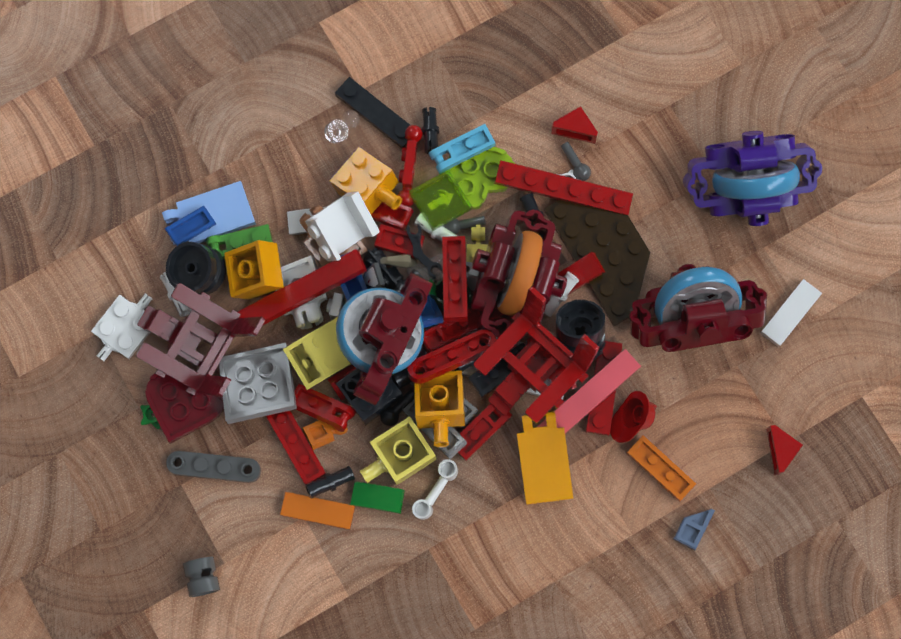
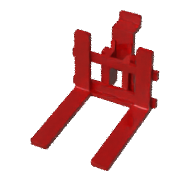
[474,286,600,423]

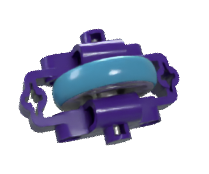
[683,131,823,226]

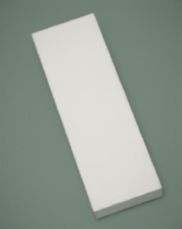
[761,279,822,347]

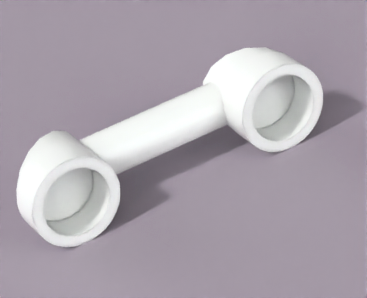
[412,459,458,520]

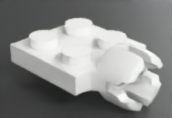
[276,255,327,329]

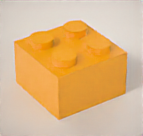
[224,240,284,299]

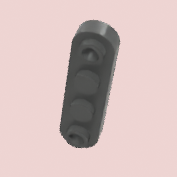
[166,451,261,483]

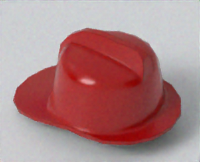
[610,391,657,443]

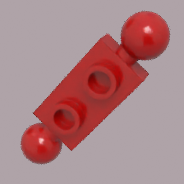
[398,125,423,207]

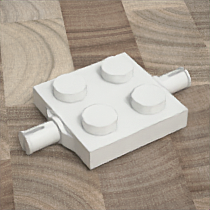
[91,293,153,361]

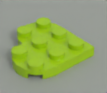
[445,147,515,210]

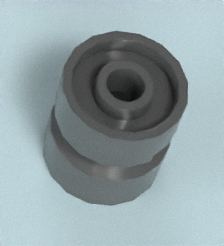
[183,556,220,597]

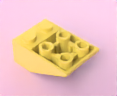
[283,317,351,390]

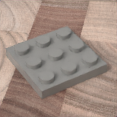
[219,343,297,424]

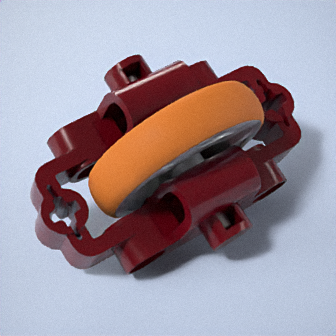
[470,210,567,339]

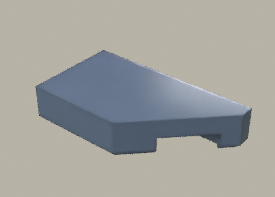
[673,509,715,551]

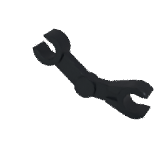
[406,224,443,279]

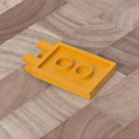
[517,411,574,505]

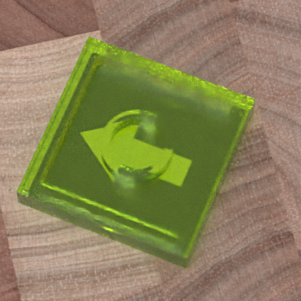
[409,170,472,231]

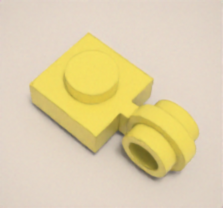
[466,225,488,262]

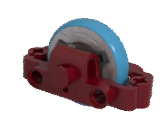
[630,264,767,352]
[336,272,433,405]

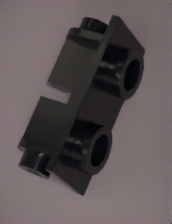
[363,247,404,290]

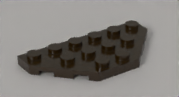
[544,200,651,327]

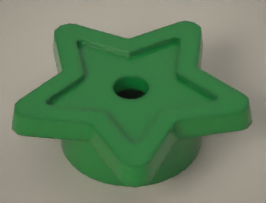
[140,405,160,429]

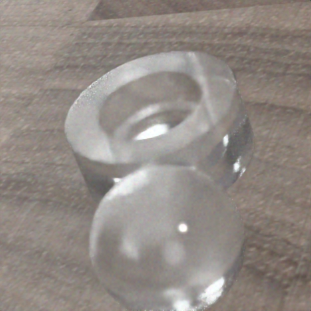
[324,110,360,144]

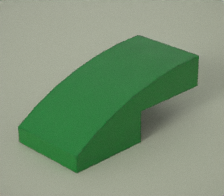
[350,482,405,514]

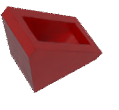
[551,106,598,144]
[766,425,803,475]

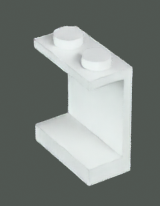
[305,192,380,261]

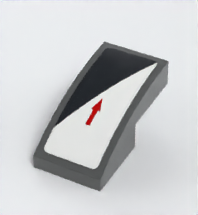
[363,262,386,289]

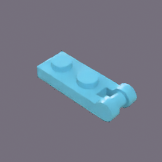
[429,124,496,174]

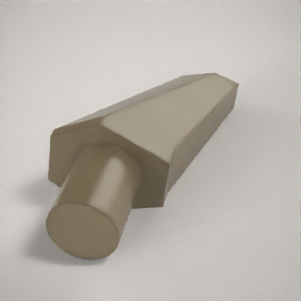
[380,254,417,269]

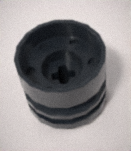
[556,300,605,360]

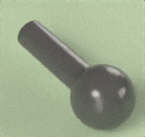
[561,141,591,181]
[443,216,486,234]

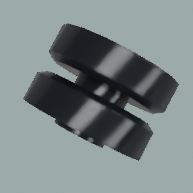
[166,242,226,295]

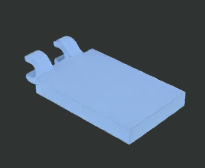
[162,181,256,245]

